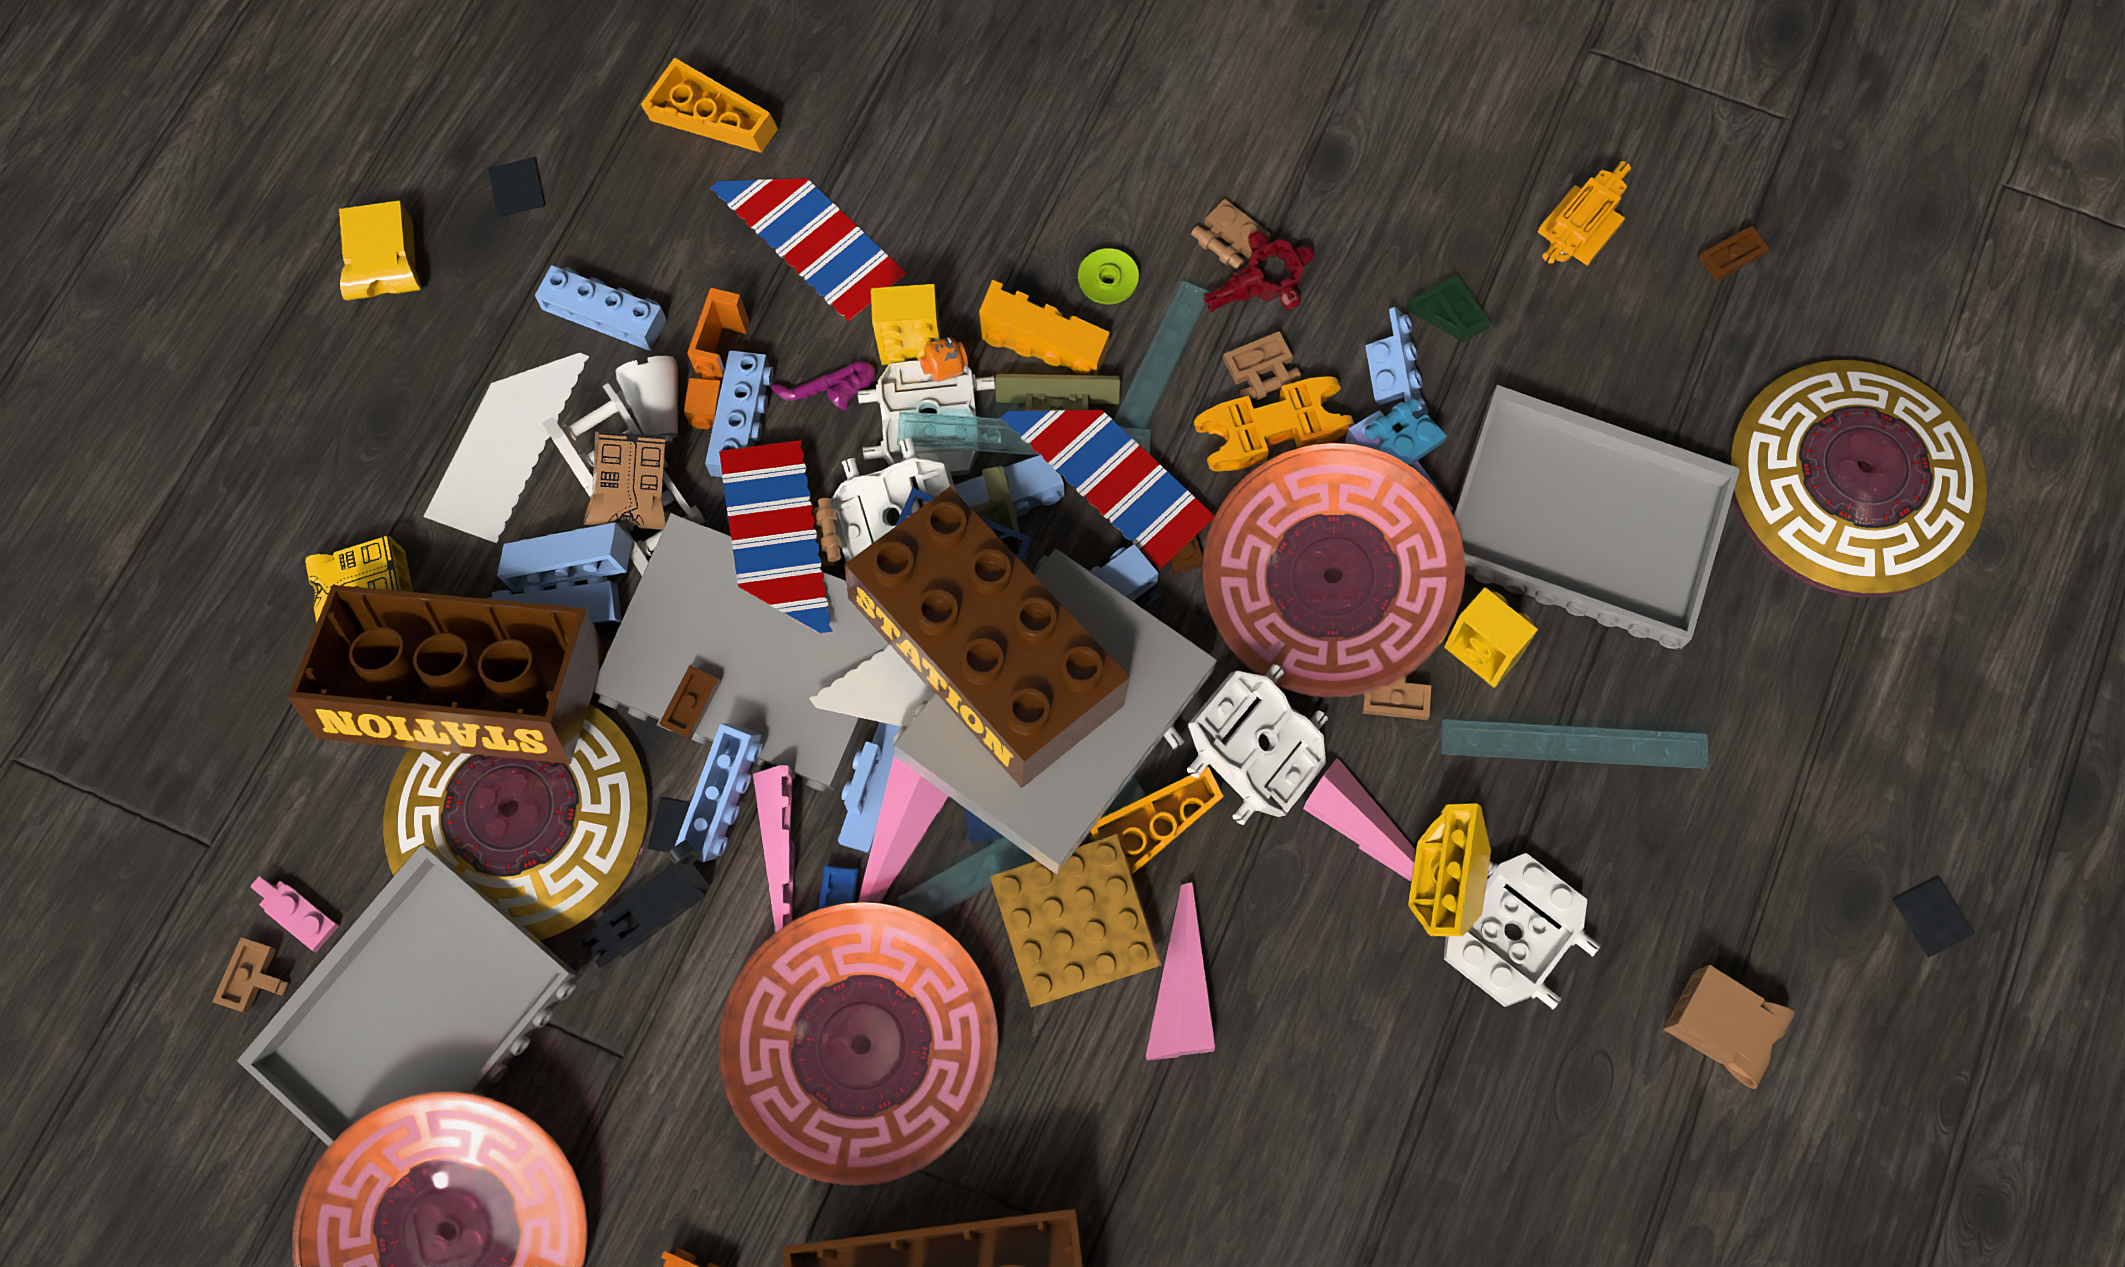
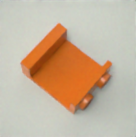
[687,288,750,384]

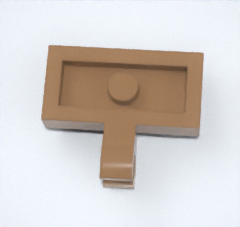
[1362,676,1431,720]
[212,938,289,1014]

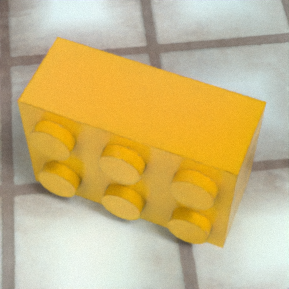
[871,284,941,365]
[1444,587,1538,688]

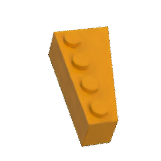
[641,58,778,153]
[979,280,1110,376]
[1088,767,1223,875]

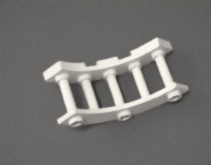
[542,383,706,576]

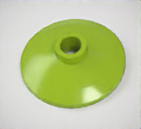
[1078,248,1139,304]

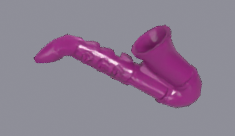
[771,361,876,410]

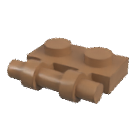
[1191,199,1271,270]
[1223,331,1301,400]
[811,498,842,575]

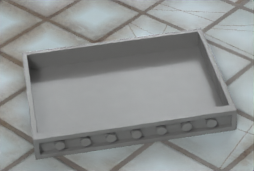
[1442,385,1740,649]
[593,514,889,792]
[892,549,1217,874]
[237,844,580,1197]

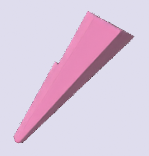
[857,756,948,906]
[1303,758,1416,882]
[753,765,795,936]
[1146,883,1215,1061]

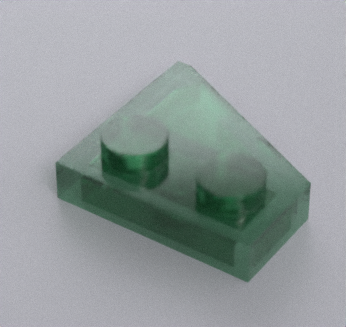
[1406,276,1491,342]

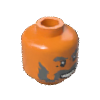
[919,337,968,382]

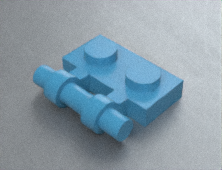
[1365,399,1447,468]

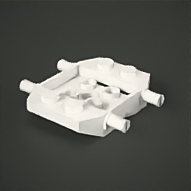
[858,360,1001,480]
[831,438,956,563]
[1187,664,1328,825]
[1444,853,1601,1010]

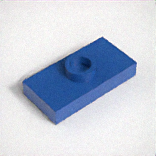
[818,866,859,913]

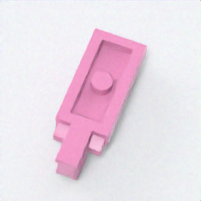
[250,876,339,953]

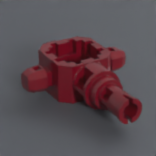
[1203,230,1315,312]

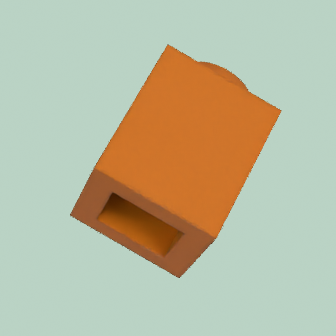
[684,378,722,429]

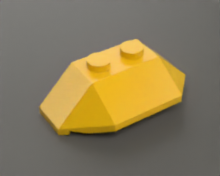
[1408,804,1491,936]

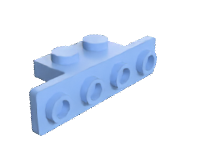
[1365,307,1428,419]
[838,722,901,853]

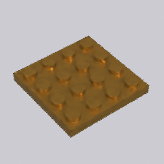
[990,834,1162,1007]

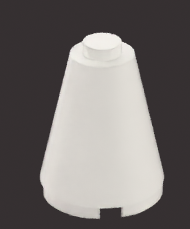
[616,356,678,445]

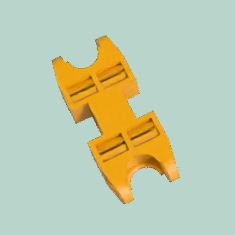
[1193,376,1355,471]

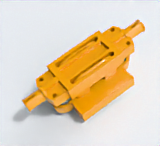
[1538,161,1631,266]

